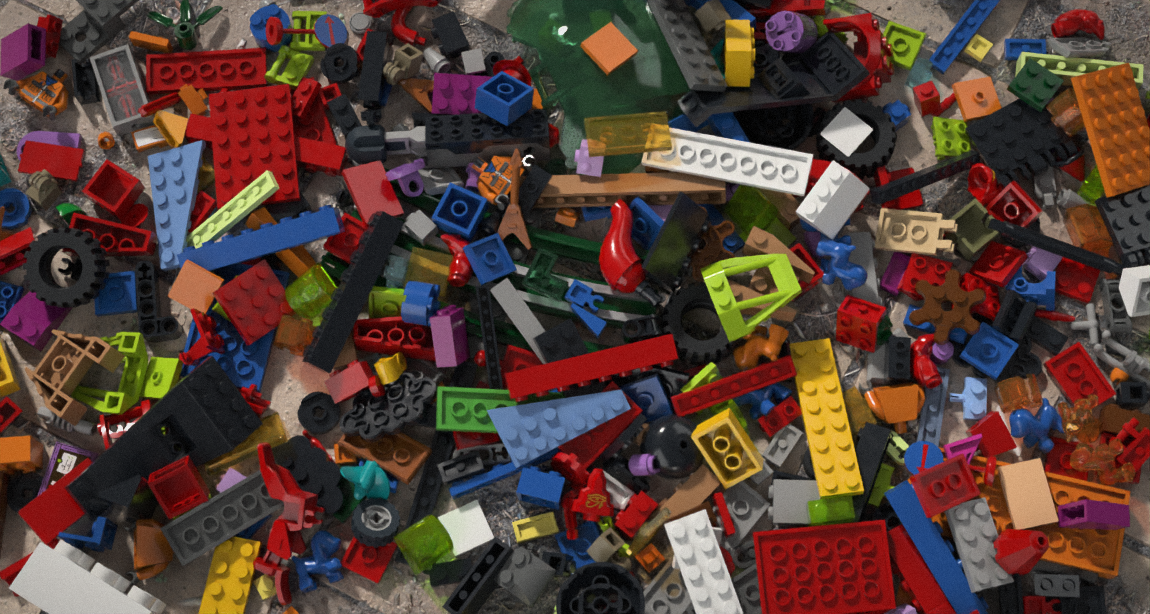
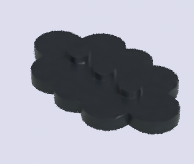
[949,313,1042,387]
[340,372,438,443]
[266,435,346,514]

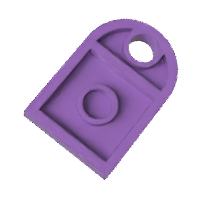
[17,131,82,160]

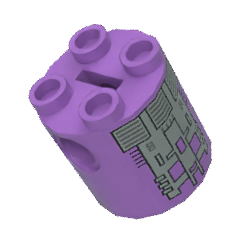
[765,11,818,54]

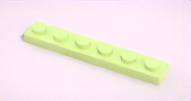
[186,170,280,249]

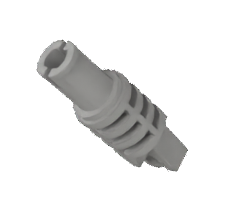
[37,406,97,436]

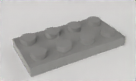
[945,497,1014,593]

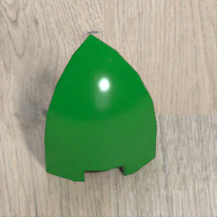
[56,203,88,226]

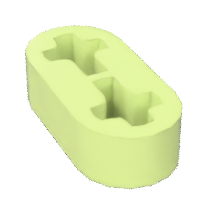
[886,430,909,465]

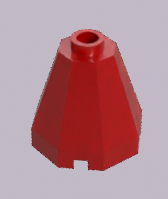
[993,529,1049,575]

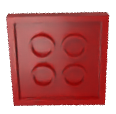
[212,259,299,346]

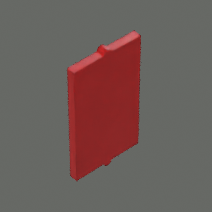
[18,140,85,181]

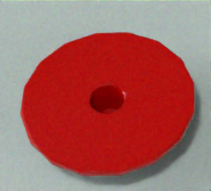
[121,204,149,227]

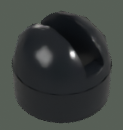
[336,190,353,208]

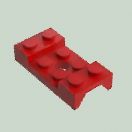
[745,0,826,20]

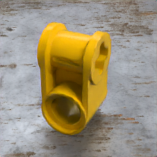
[374,352,407,384]

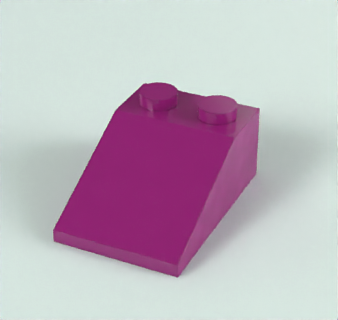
[0,292,73,352]

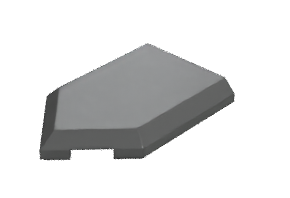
[1048,37,1111,58]
[412,156,464,195]
[866,328,913,385]

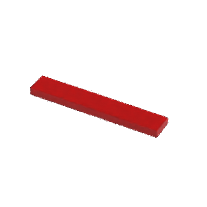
[670,355,797,417]

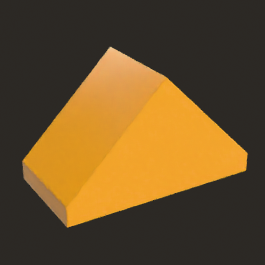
[153,110,188,149]

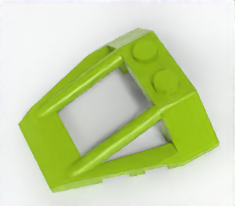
[700,254,802,342]
[70,332,149,414]

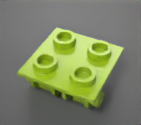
[931,117,971,160]

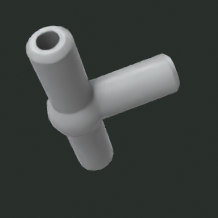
[1071,304,1099,346]

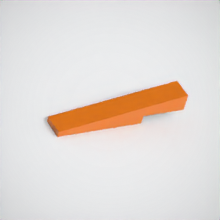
[245,207,336,307]

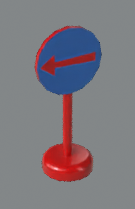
[266,14,347,48]
[904,441,996,487]

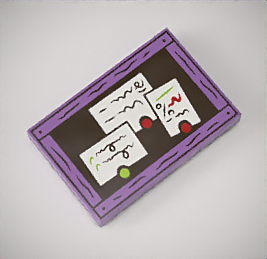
[38,442,98,496]

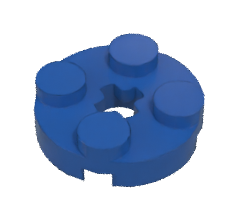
[0,188,32,229]

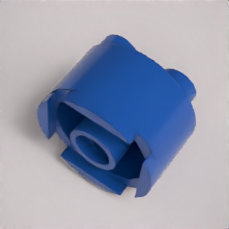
[250,4,293,52]
[401,281,441,326]

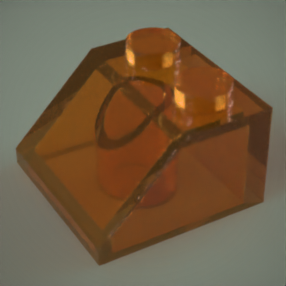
[1063,204,1114,252]

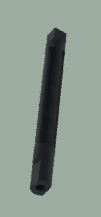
[988,219,1125,276]

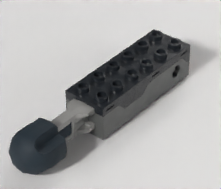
[345,109,559,168]

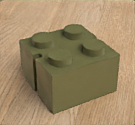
[944,198,1000,261]

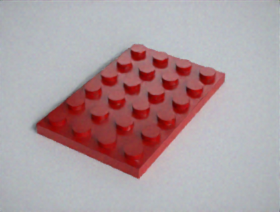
[209,84,301,210]
[753,520,896,614]

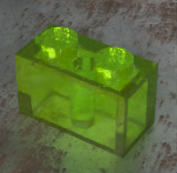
[806,496,855,527]

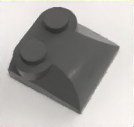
[497,546,556,607]

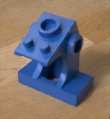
[1005,265,1055,311]

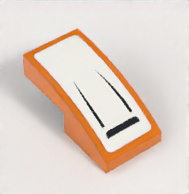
[131,125,168,152]

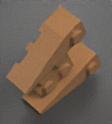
[728,226,815,322]
[24,329,125,426]

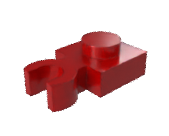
[1023,596,1061,614]

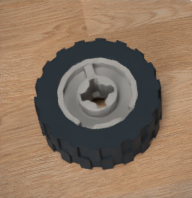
[351,498,400,547]

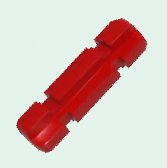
[563,497,579,540]

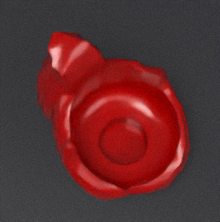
[967,163,1002,207]

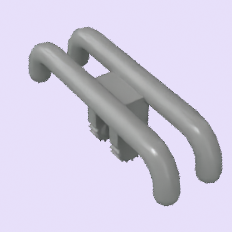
[1093,330,1150,391]

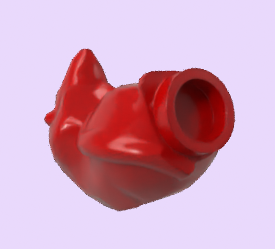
[1051,9,1105,40]
[440,234,474,287]
[910,334,943,389]

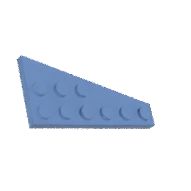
[148,140,206,271]
[486,390,631,468]

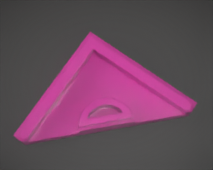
[943,434,982,465]

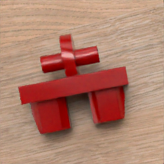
[237,384,271,419]

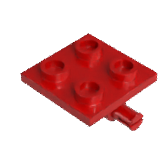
[179,308,225,366]

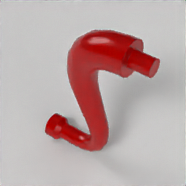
[391,6,427,47]

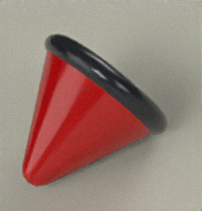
[1054,146,1085,181]

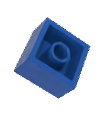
[475,71,534,126]
[431,182,489,243]
[516,466,566,510]

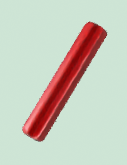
[138,92,182,117]

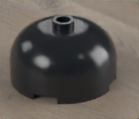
[640,415,704,480]

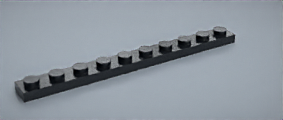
[395,361,478,568]

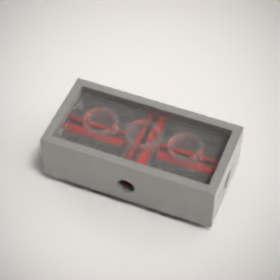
[89,44,155,136]

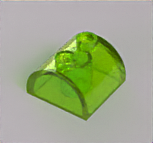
[724,184,778,236]
[285,262,337,319]
[394,515,454,575]

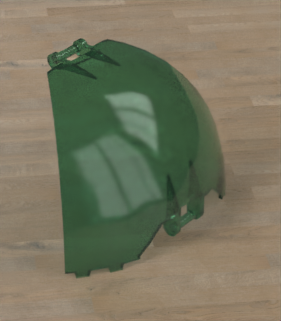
[506,0,690,175]

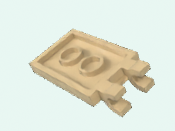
[874,208,958,256]

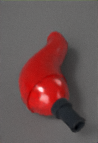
[599,199,663,308]

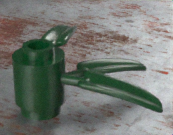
[147,0,223,50]

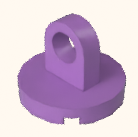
[385,158,426,197]

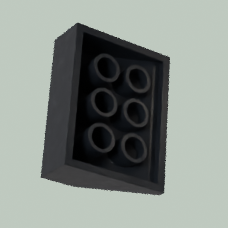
[642,192,711,292]

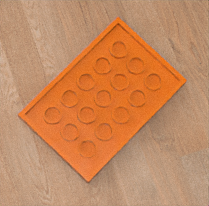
[1071,63,1150,198]

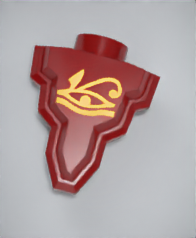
[571,468,614,522]

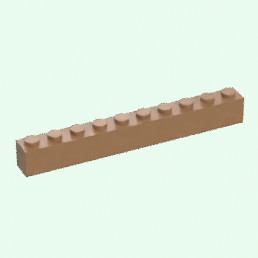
[519,172,726,208]

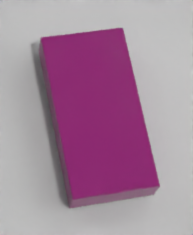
[880,252,910,296]

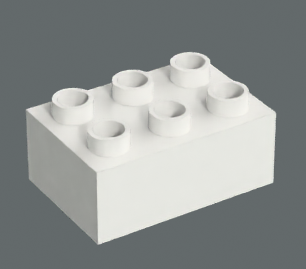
[9,539,167,614]

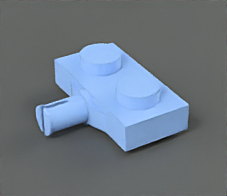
[949,377,987,421]

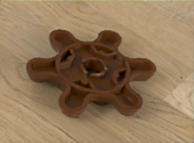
[691,206,735,282]
[909,269,986,345]

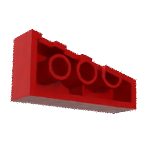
[354,316,436,362]

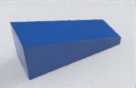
[571,303,607,339]

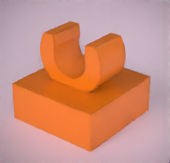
[635,543,665,574]

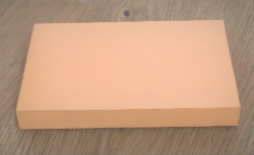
[997,458,1059,530]

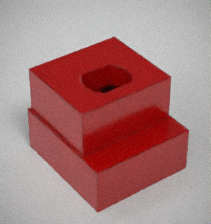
[319,83,341,110]

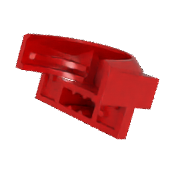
[823,13,894,103]

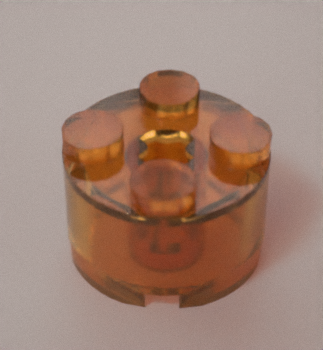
[1046,88,1085,137]
[273,315,317,357]
[994,374,1043,414]

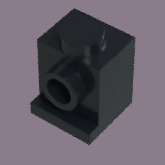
[1115,382,1150,407]
[542,551,576,578]

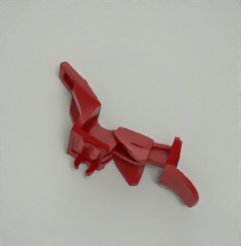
[253,442,325,606]

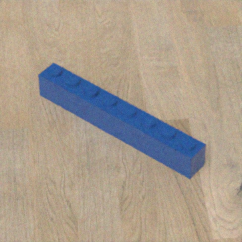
[177,205,345,272]
[884,480,989,614]

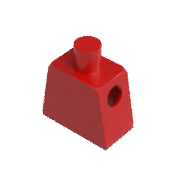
[966,411,1017,458]

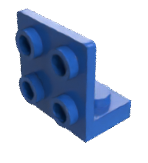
[58,516,118,553]

